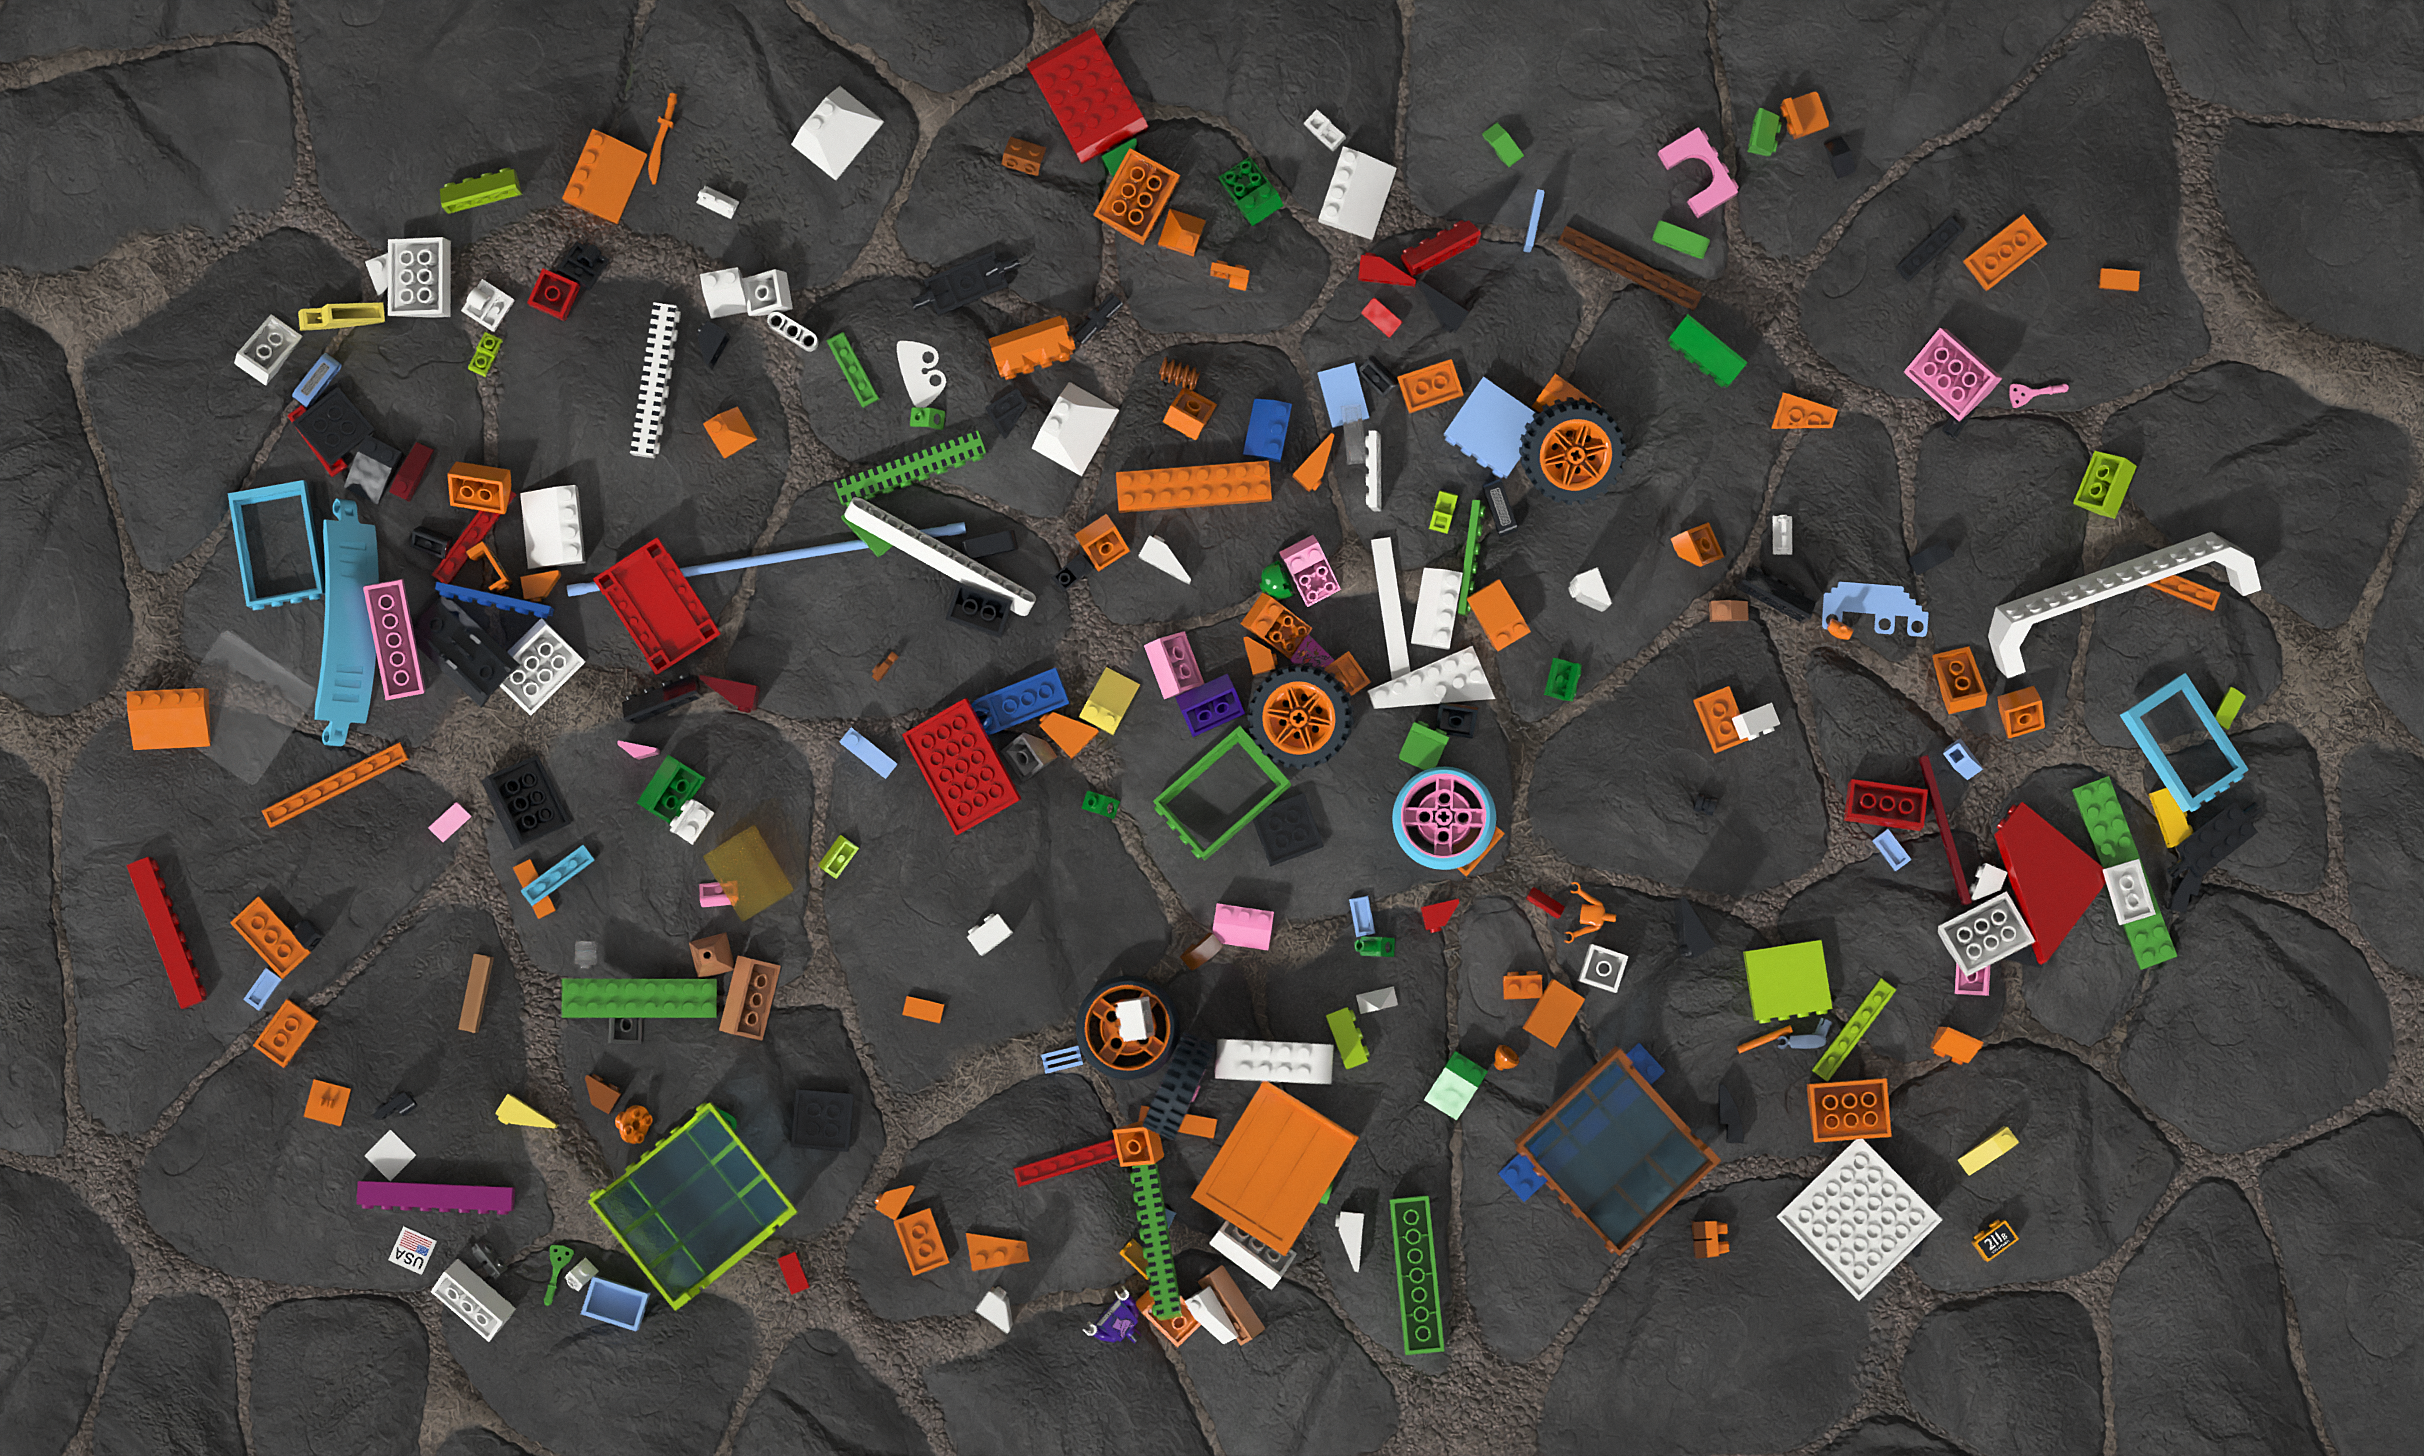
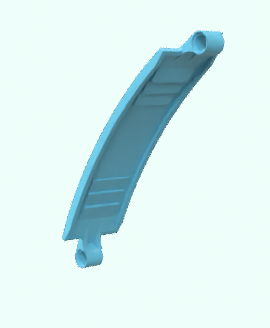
[315,498,379,746]

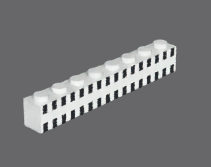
[630,303,681,458]

